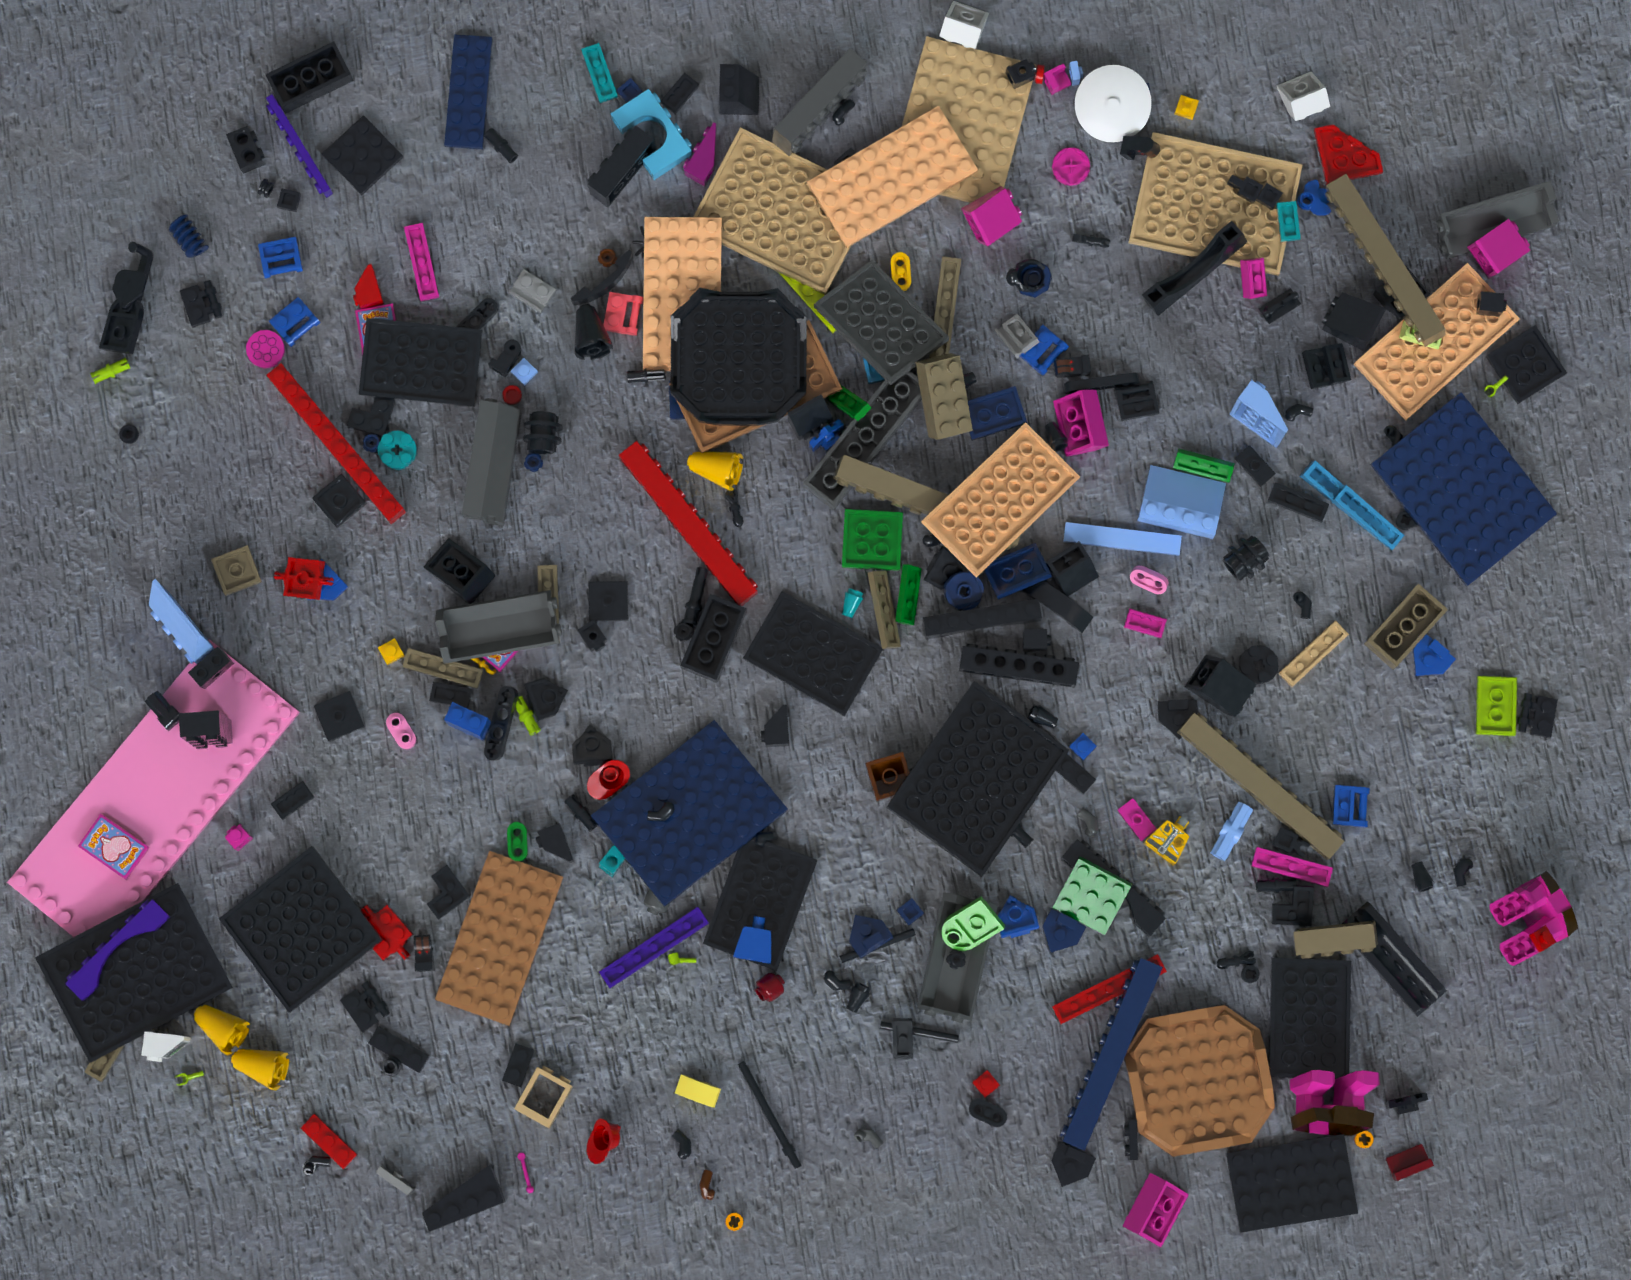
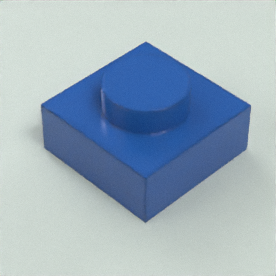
[1069,733,1097,760]

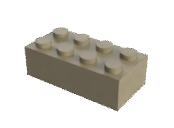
[915,353,973,440]
[1364,584,1448,670]
[1293,921,1378,959]

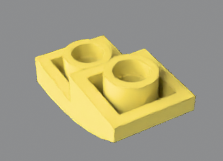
[675,1074,721,1108]

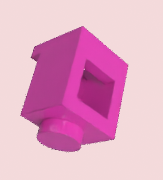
[225,824,253,851]

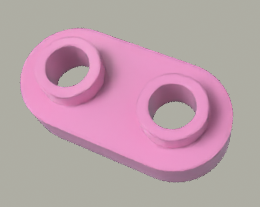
[1130,566,1169,594]
[386,713,416,750]

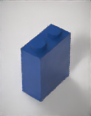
[444,702,491,741]

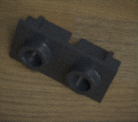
[1258,288,1301,324]

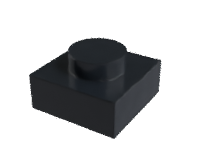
[1256,183,1283,210]
[277,188,301,212]

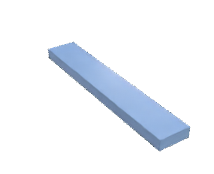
[1063,522,1182,556]

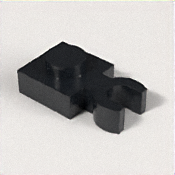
[1272,827,1310,857]

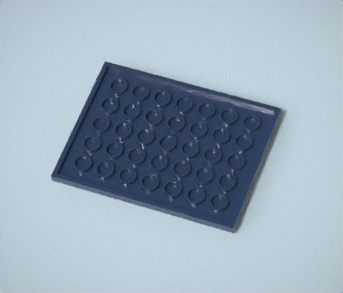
[1370,392,1557,586]
[591,720,788,907]

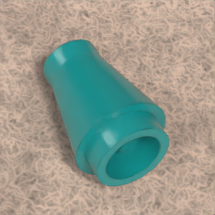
[842,588,864,618]

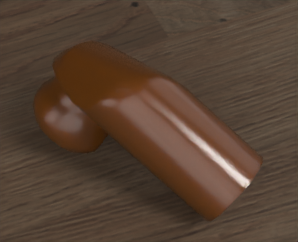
[700,1170,715,1200]

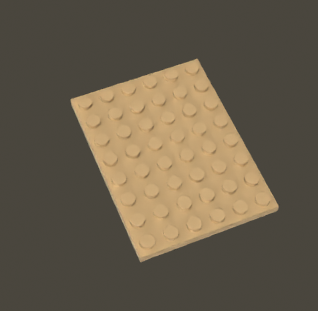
[902,36,1037,203]
[693,127,852,295]
[1128,132,1303,276]

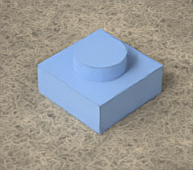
[1068,61,1083,86]
[510,358,538,386]

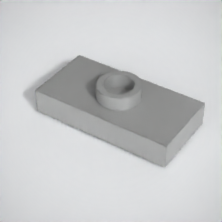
[376,1166,414,1195]

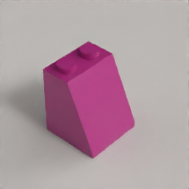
[961,186,1022,246]
[1467,219,1531,279]

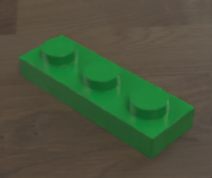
[826,384,871,421]
[1173,448,1235,483]
[895,564,922,626]

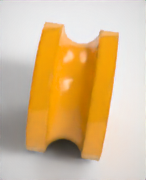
[1354,1131,1374,1148]
[725,1213,744,1231]

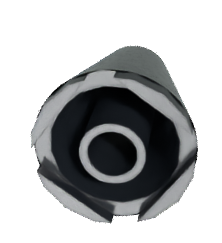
[574,304,613,360]

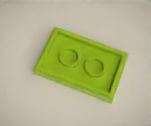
[1476,676,1517,736]

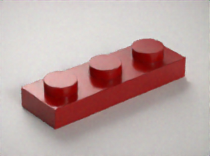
[301,1114,358,1169]

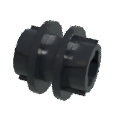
[523,411,563,455]
[1223,536,1269,581]

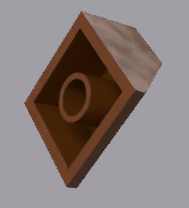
[865,752,909,802]

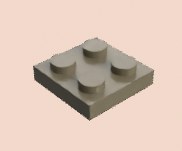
[211,545,262,596]

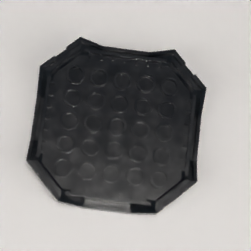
[670,288,807,426]

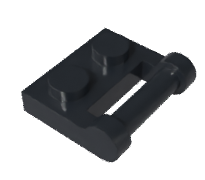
[1114,381,1160,421]

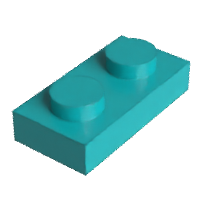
[1276,201,1301,242]

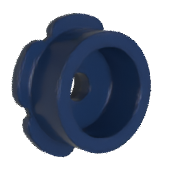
[363,434,381,453]
[524,453,543,472]

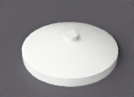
[1075,65,1151,142]

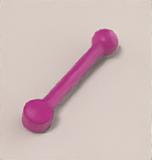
[517,1153,534,1193]

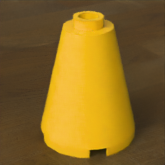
[687,452,743,491]
[194,1005,250,1055]
[231,1049,289,1091]

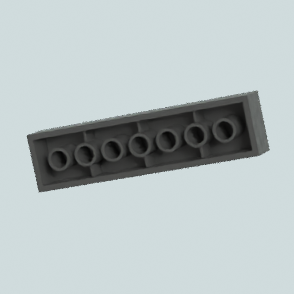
[803,371,922,510]

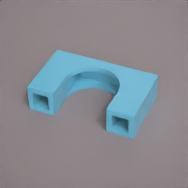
[611,89,693,180]

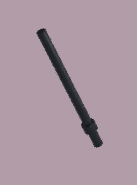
[737,1061,802,1169]

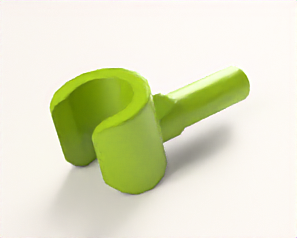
[1484,375,1509,397]
[668,952,696,965]
[174,1071,204,1086]

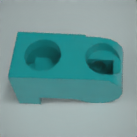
[599,846,625,878]

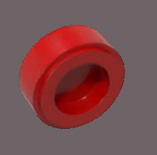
[1035,64,1045,84]
[502,385,522,405]

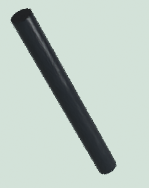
[840,928,916,963]
[880,1021,959,1043]

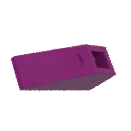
[683,122,717,186]

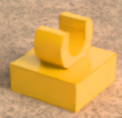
[1174,95,1199,120]

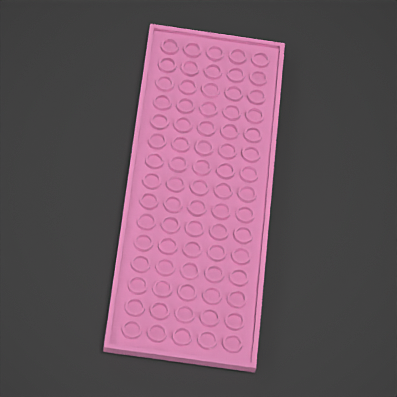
[7,639,300,937]

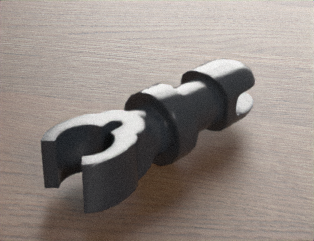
[1072,234,1110,248]
[725,489,744,527]
[1217,951,1256,969]

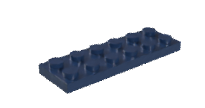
[444,34,493,150]

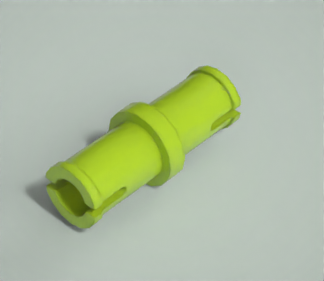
[90,357,131,384]
[515,696,541,736]

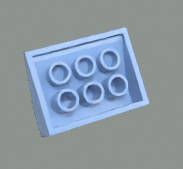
[1230,380,1288,448]
[1137,465,1226,539]
[149,579,215,664]

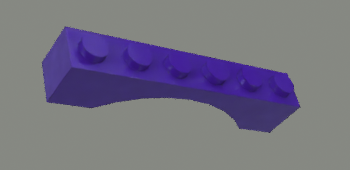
[65,899,170,1001]

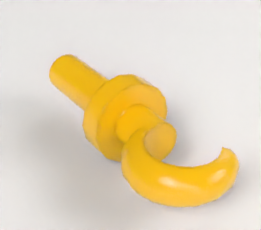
[471,658,496,675]

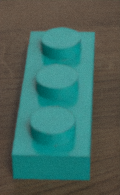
[581,43,618,103]

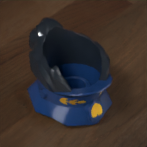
[1006,259,1052,298]

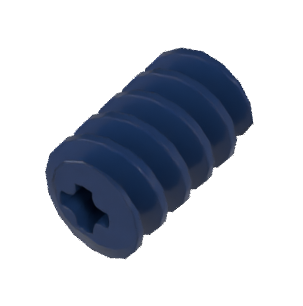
[169,214,209,258]

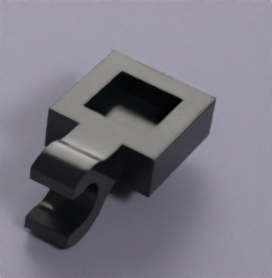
[1227,175,1264,204]

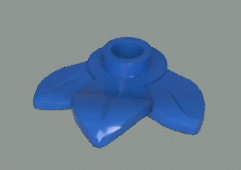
[1297,180,1331,216]

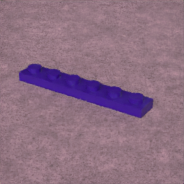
[266,94,333,198]
[599,907,709,989]

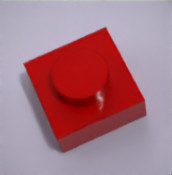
[1529,925,1556,952]
[972,1070,1000,1098]

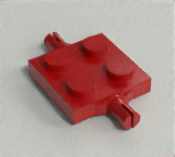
[274,557,334,600]
[361,905,414,961]

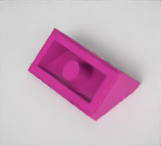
[1240,258,1267,299]

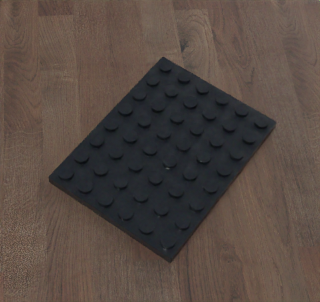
[886,681,1069,877]
[35,883,233,1063]

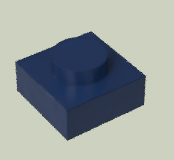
[616,78,643,103]
[896,898,924,926]

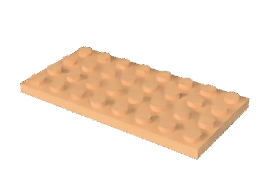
[807,106,978,248]
[643,217,722,372]
[1354,263,1520,421]
[921,422,1080,578]

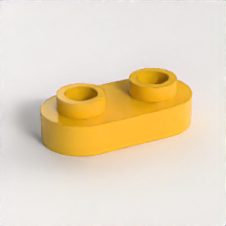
[890,252,911,291]

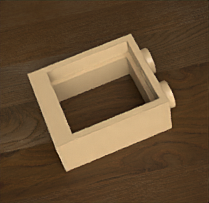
[514,1066,573,1128]

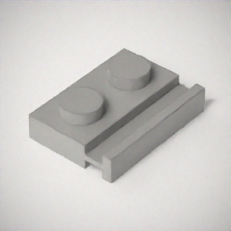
[509,269,556,314]
[995,314,1039,358]

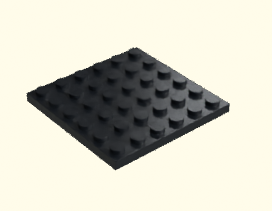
[219,846,383,1013]

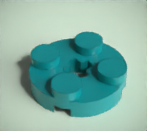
[378,431,417,470]

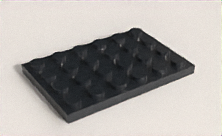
[359,318,483,407]
[743,591,883,717]
[703,837,818,971]
[1269,958,1351,1079]
[1226,1134,1358,1233]

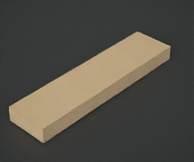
[1278,620,1349,687]

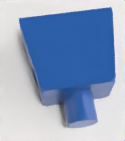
[733,916,771,964]

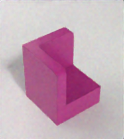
[1043,63,1071,95]

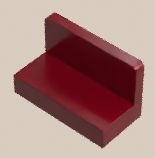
[1386,1144,1434,1181]

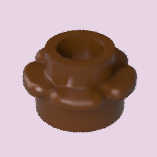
[598,249,617,267]

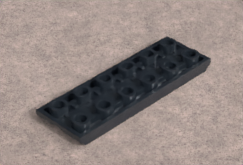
[1342,901,1447,1017]

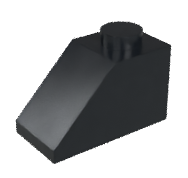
[761,705,789,747]
[536,823,574,863]

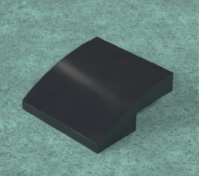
[1302,343,1351,389]

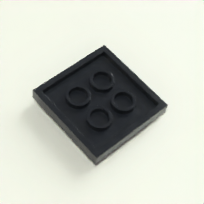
[322,115,403,196]
[1486,325,1567,405]

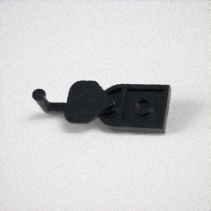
[99,241,153,354]

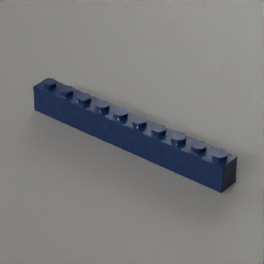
[1059,957,1163,1151]

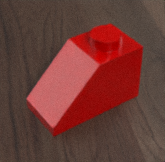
[353,264,384,309]

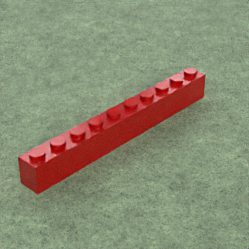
[266,363,406,525]
[619,441,758,606]

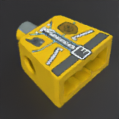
[1143,816,1189,866]

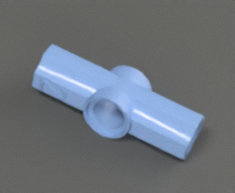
[1210,802,1253,861]

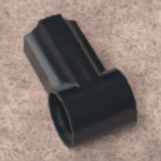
[145,691,179,731]

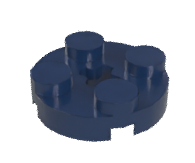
[944,571,984,610]

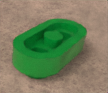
[507,822,528,861]

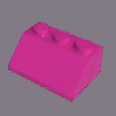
[1053,390,1109,457]
[1122,1173,1189,1247]

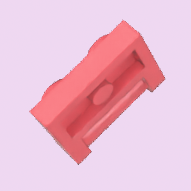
[603,292,644,336]

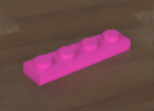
[404,223,439,302]
[1251,847,1333,887]

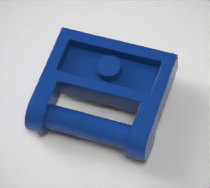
[258,237,303,279]
[269,297,320,347]
[1019,325,1069,376]
[1332,785,1370,828]

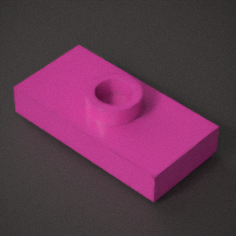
[1124,608,1167,638]
[1117,798,1157,841]

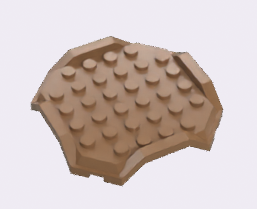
[1124,1005,1275,1157]

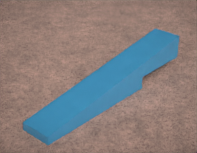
[1300,460,1405,550]

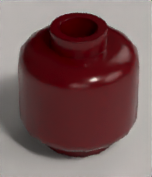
[755,973,785,1002]

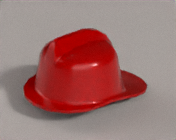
[587,760,630,800]
[587,1119,621,1164]

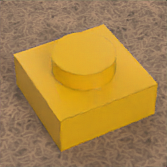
[378,638,405,665]

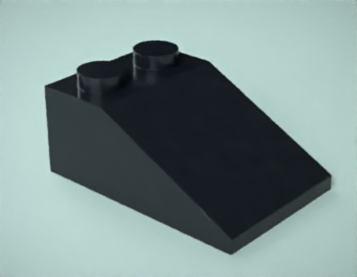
[424,538,495,604]

